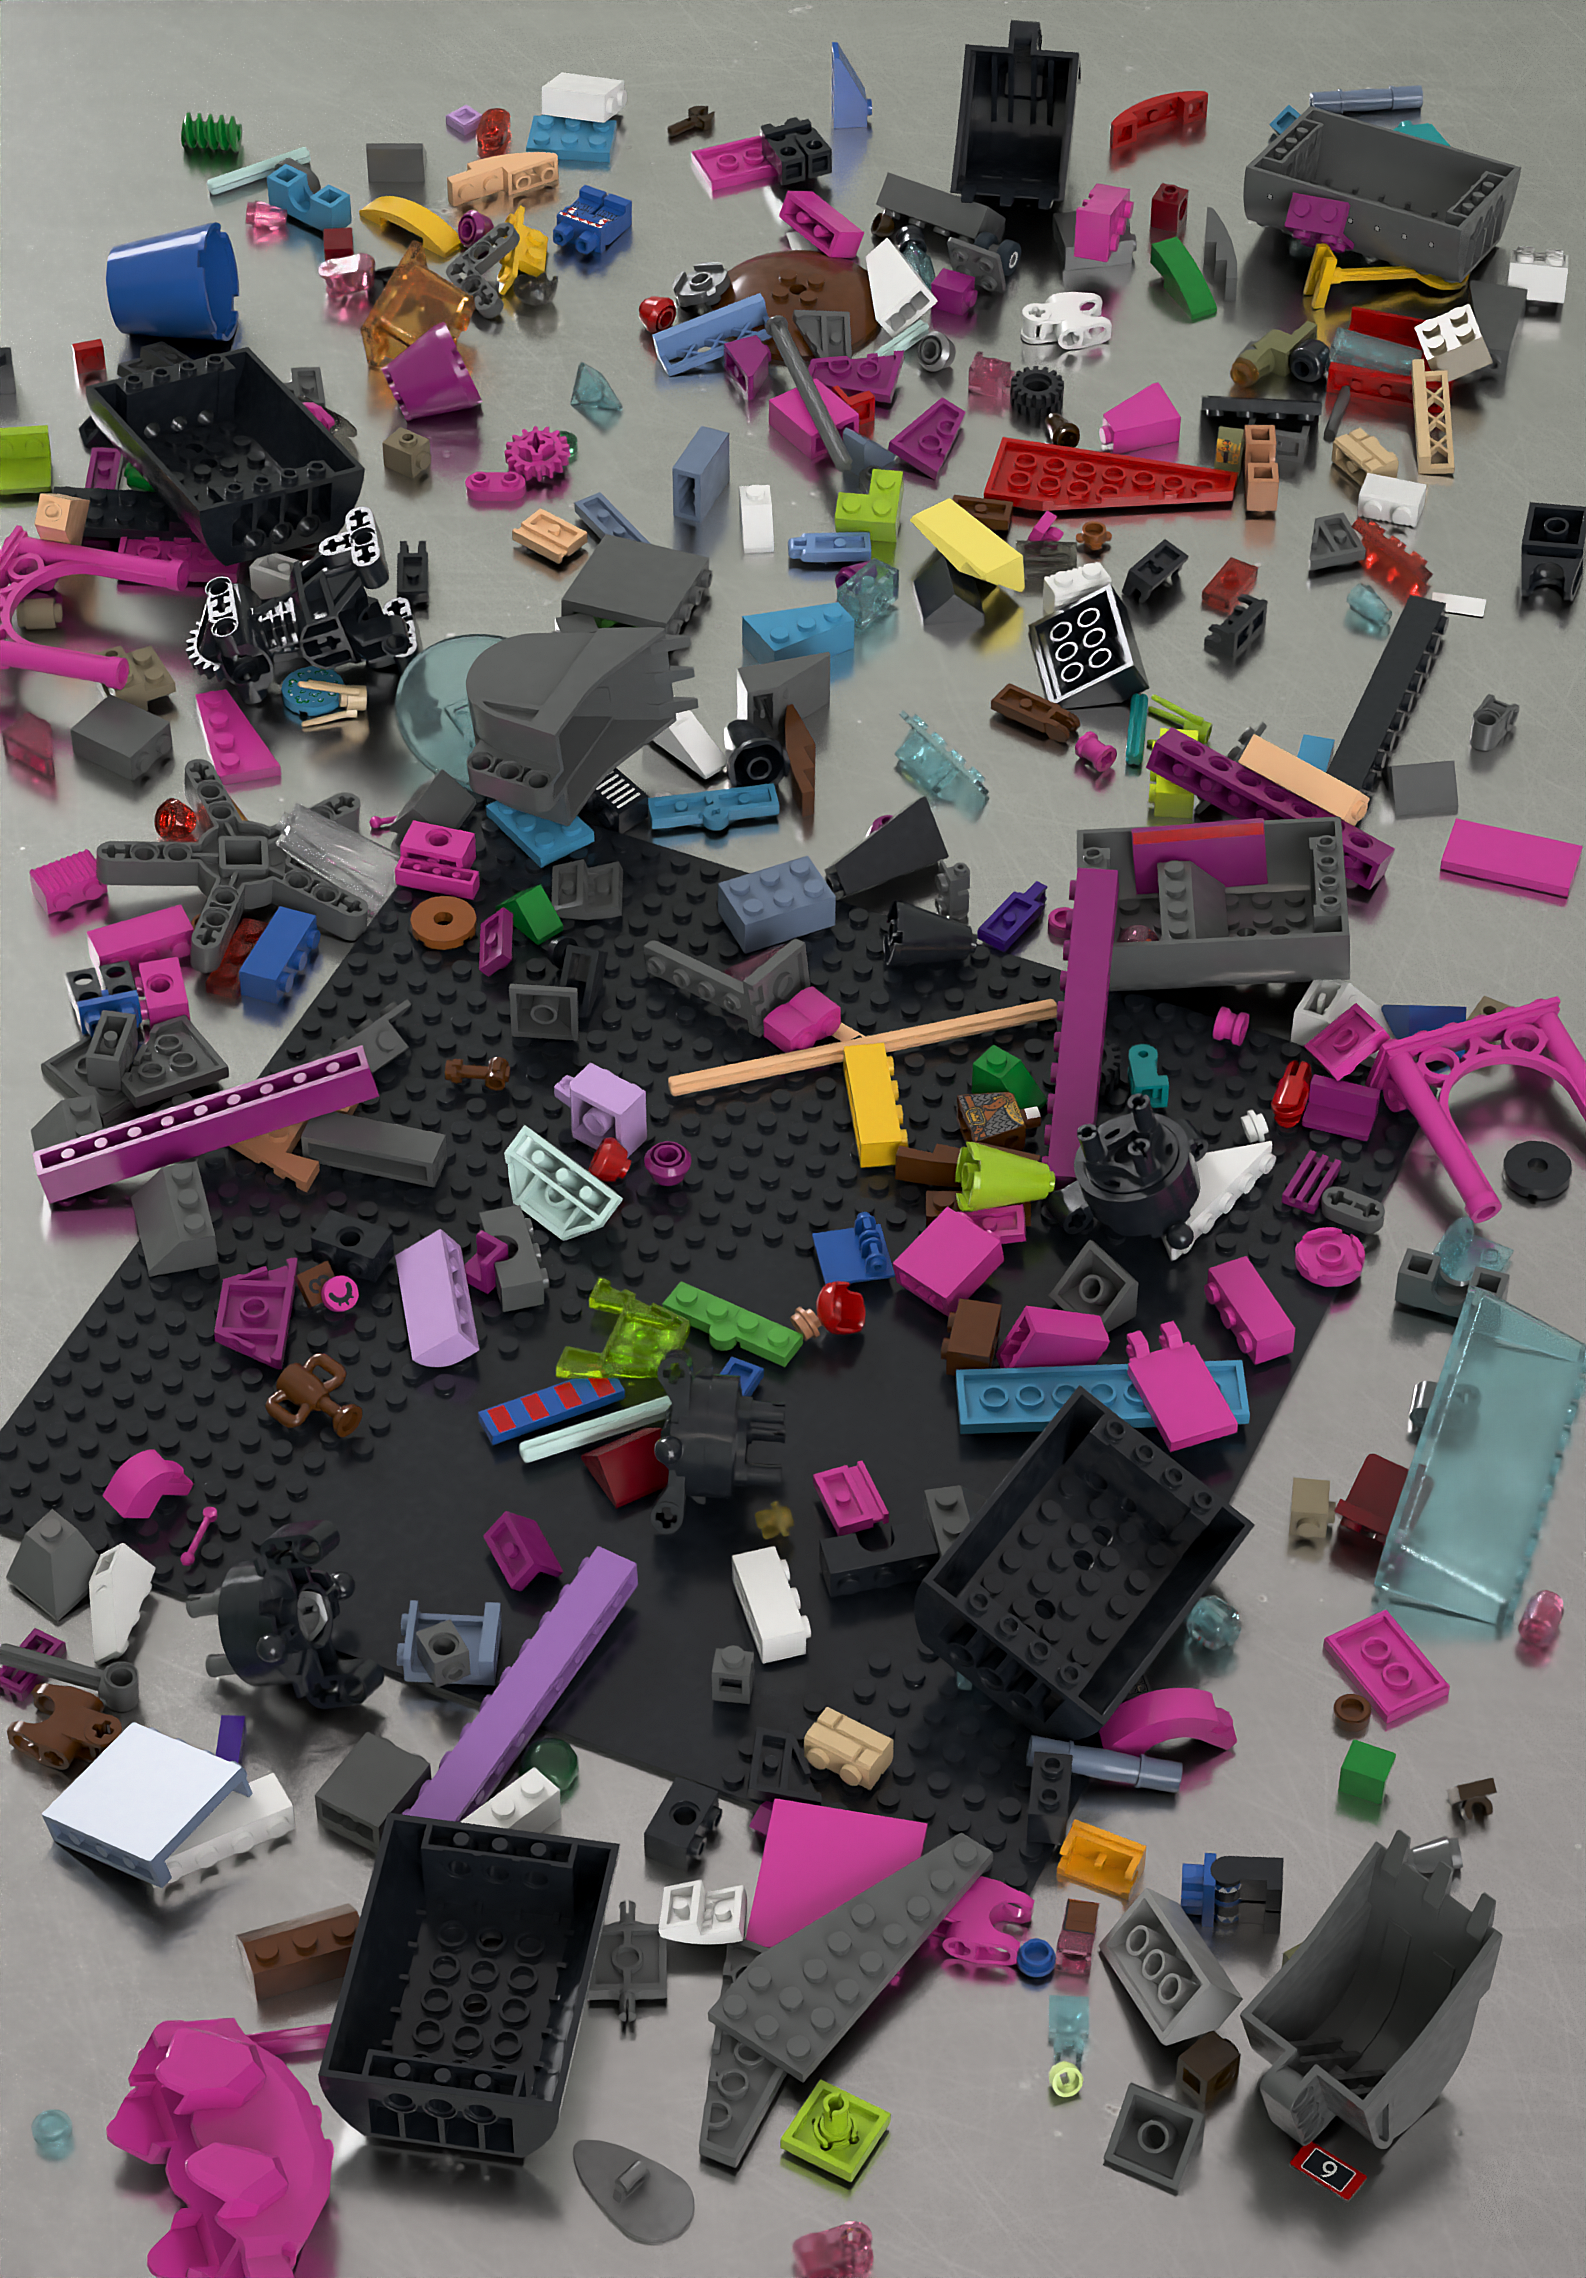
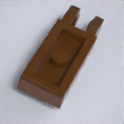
[991,683,1081,743]

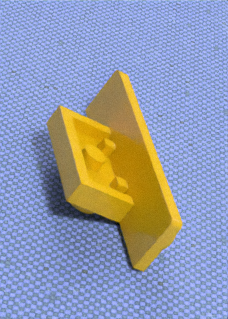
[497,205,548,295]

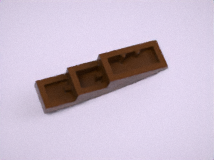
[785,704,816,817]
[895,1141,1041,1188]

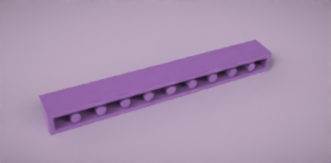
[402,1546,638,1822]

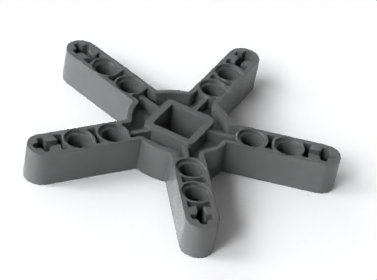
[96,759,368,973]

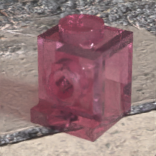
[968,351,1015,399]

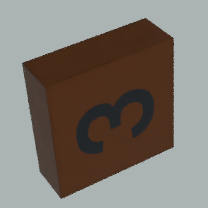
[294,1261,335,1308]

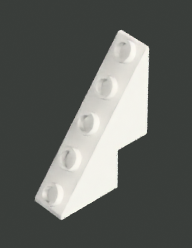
[1162,1141,1276,1261]

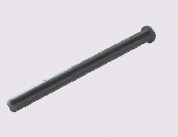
[765,315,853,472]

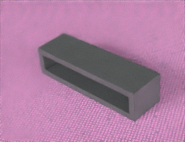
[301,1111,447,1187]

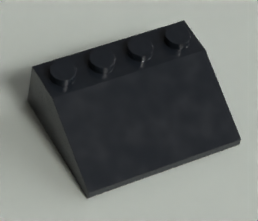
[1028,584,1150,709]

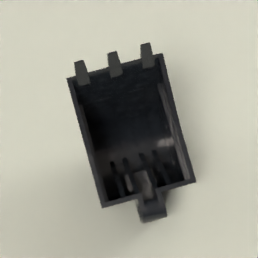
[950,20,1081,209]

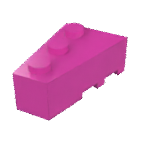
[1074,183,1134,262]

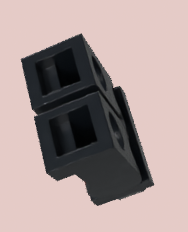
[760,117,832,186]

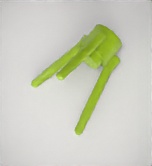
[1147,694,1213,746]

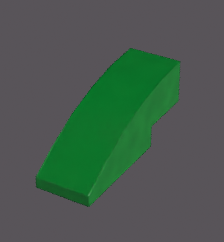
[1150,236,1217,320]

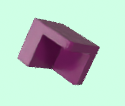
[464,1230,509,1294]

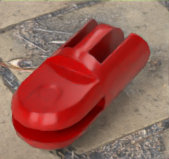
[1271,1060,1312,1128]

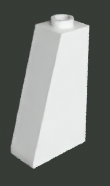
[866,238,938,338]

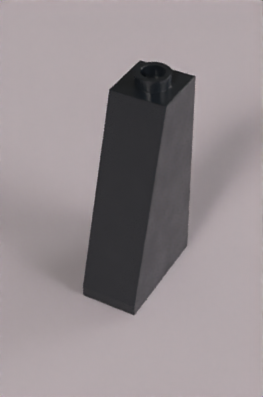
[824,796,949,900]

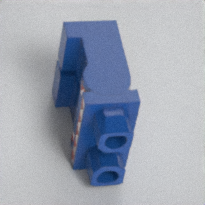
[553,185,632,255]

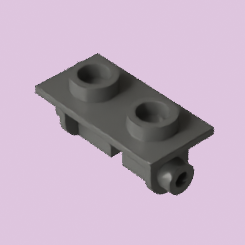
[934,859,970,919]

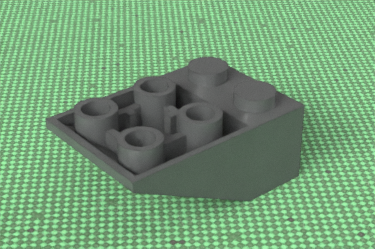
[737,652,830,736]

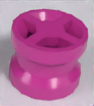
[1213,1007,1249,1046]

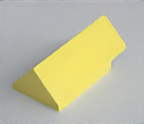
[910,498,1025,593]

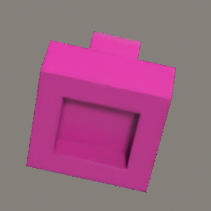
[1024,510,1064,553]

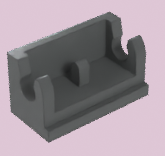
[1248,418,1310,463]

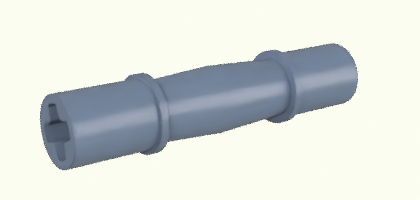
[1309,85,1423,114]
[1026,1735,1182,1793]

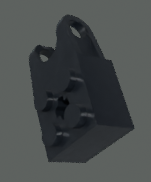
[1521,502,1586,601]

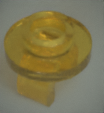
[755,1501,794,1539]

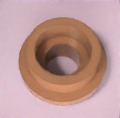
[790,1306,821,1341]

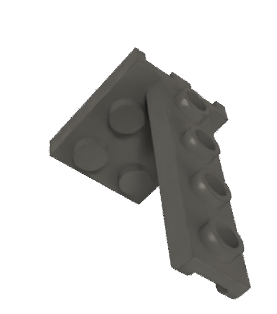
[644,938,810,1038]

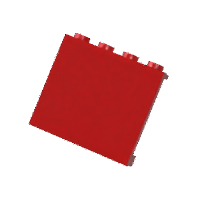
[1326,306,1454,414]

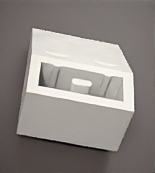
[1507,246,1569,303]
[1291,979,1395,1067]

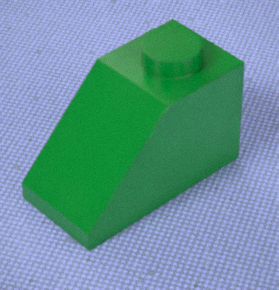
[972,1045,1047,1110]

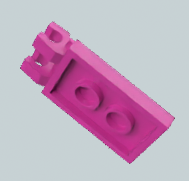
[1126,1321,1238,1452]

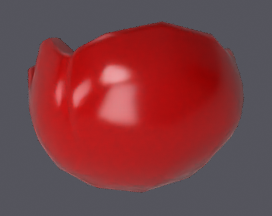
[816,1281,866,1335]

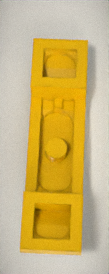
[359,196,463,258]

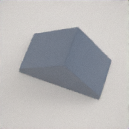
[843,427,896,476]

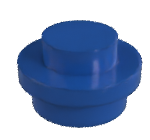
[1017,1938,1056,1977]

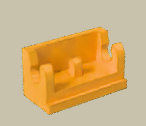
[1057,1819,1147,1900]

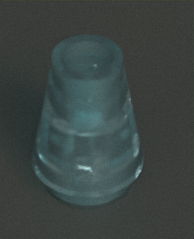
[1346,583,1392,626]

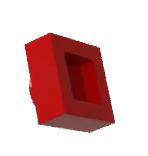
[72,339,106,374]

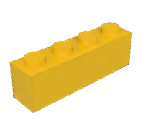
[843,1043,908,1168]

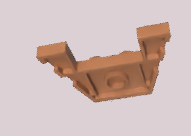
[229,1103,359,1192]

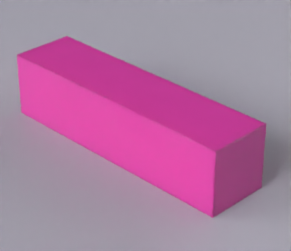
[395,856,480,900]

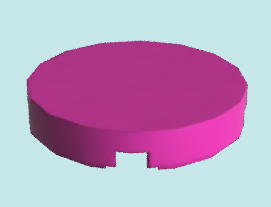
[1295,1227,1365,1287]

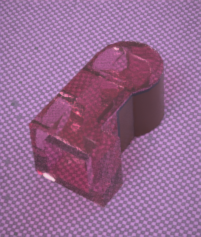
[1055,1898,1100,1975]

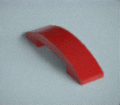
[1110,91,1208,149]

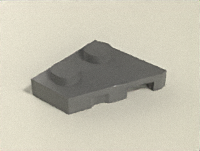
[792,310,852,359]

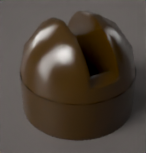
[871,213,895,238]

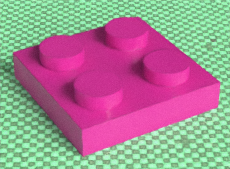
[1304,1003,1390,1081]

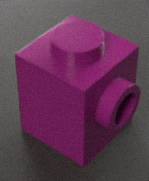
[931,268,977,316]

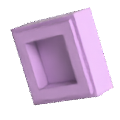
[446,105,485,136]

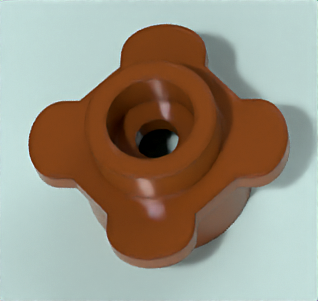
[1076,521,1112,550]

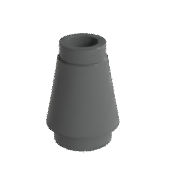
[1407,1835,1463,1873]

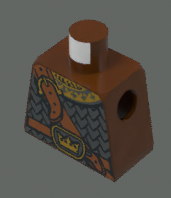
[956,1092,1041,1151]

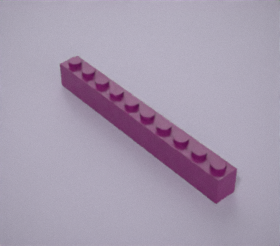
[1042,868,1119,1190]
[32,1045,379,1204]

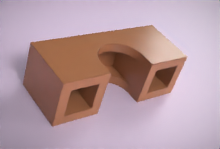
[1243,425,1279,511]

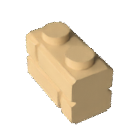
[1332,428,1399,487]
[804,1707,893,1790]

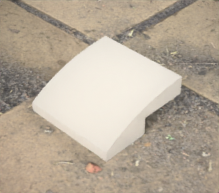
[658,1879,747,1944]

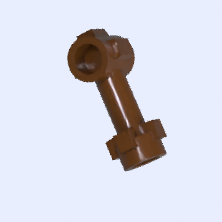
[445,1057,511,1091]

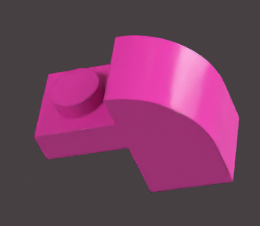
[102,1449,194,1518]

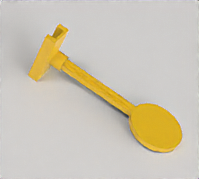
[1303,243,1469,309]

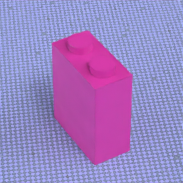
[769,378,859,460]
[893,1206,1004,1317]

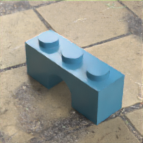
[267,164,352,231]

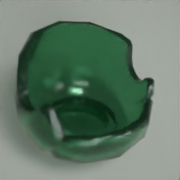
[518,1738,579,1791]

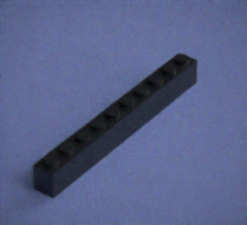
[1326,595,1449,797]

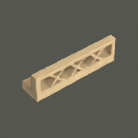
[1411,359,1455,475]

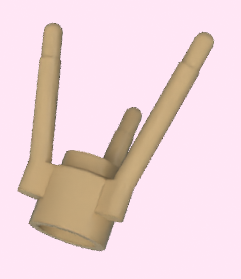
[298,680,367,727]

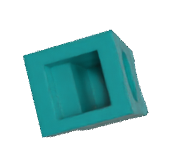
[1127,1044,1169,1108]

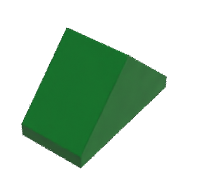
[496,884,563,945]

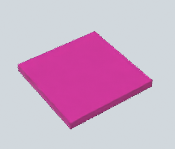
[745,1799,928,1974]

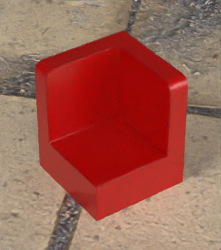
[832,385,875,425]

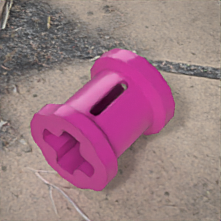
[1075,731,1117,772]

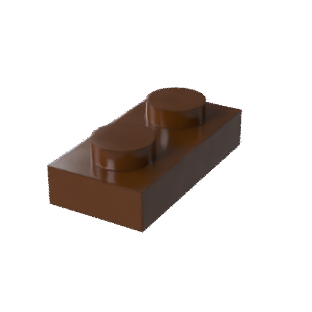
[952,495,1013,530]

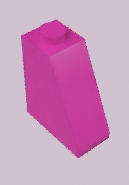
[1099,382,1181,454]
[996,1306,1110,1368]

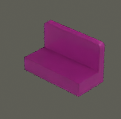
[1302,1074,1380,1141]
[483,1511,564,1591]

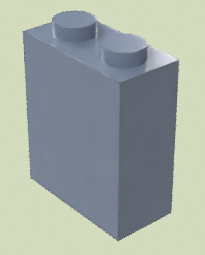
[672,425,730,523]

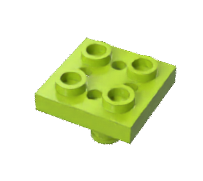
[780,2079,891,2182]

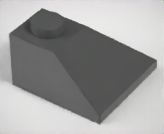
[509,984,579,1040]
[6,1509,100,1622]

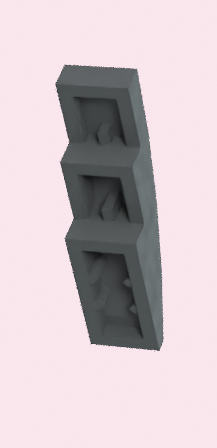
[1203,207,1238,302]

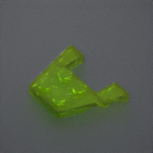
[556,1277,690,1378]

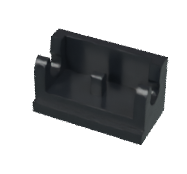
[1122,539,1189,603]
[1204,594,1268,658]

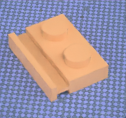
[512,508,588,564]

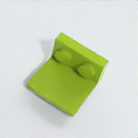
[0,425,52,495]

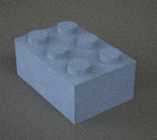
[718,855,836,954]

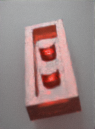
[1351,517,1433,584]
[205,917,269,1000]

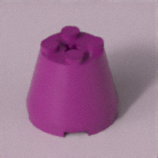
[381,322,483,422]

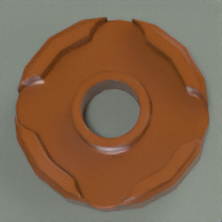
[410,896,477,950]

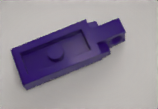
[977,881,1047,952]

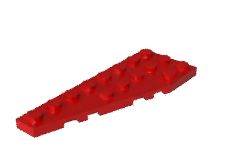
[984,437,1238,511]

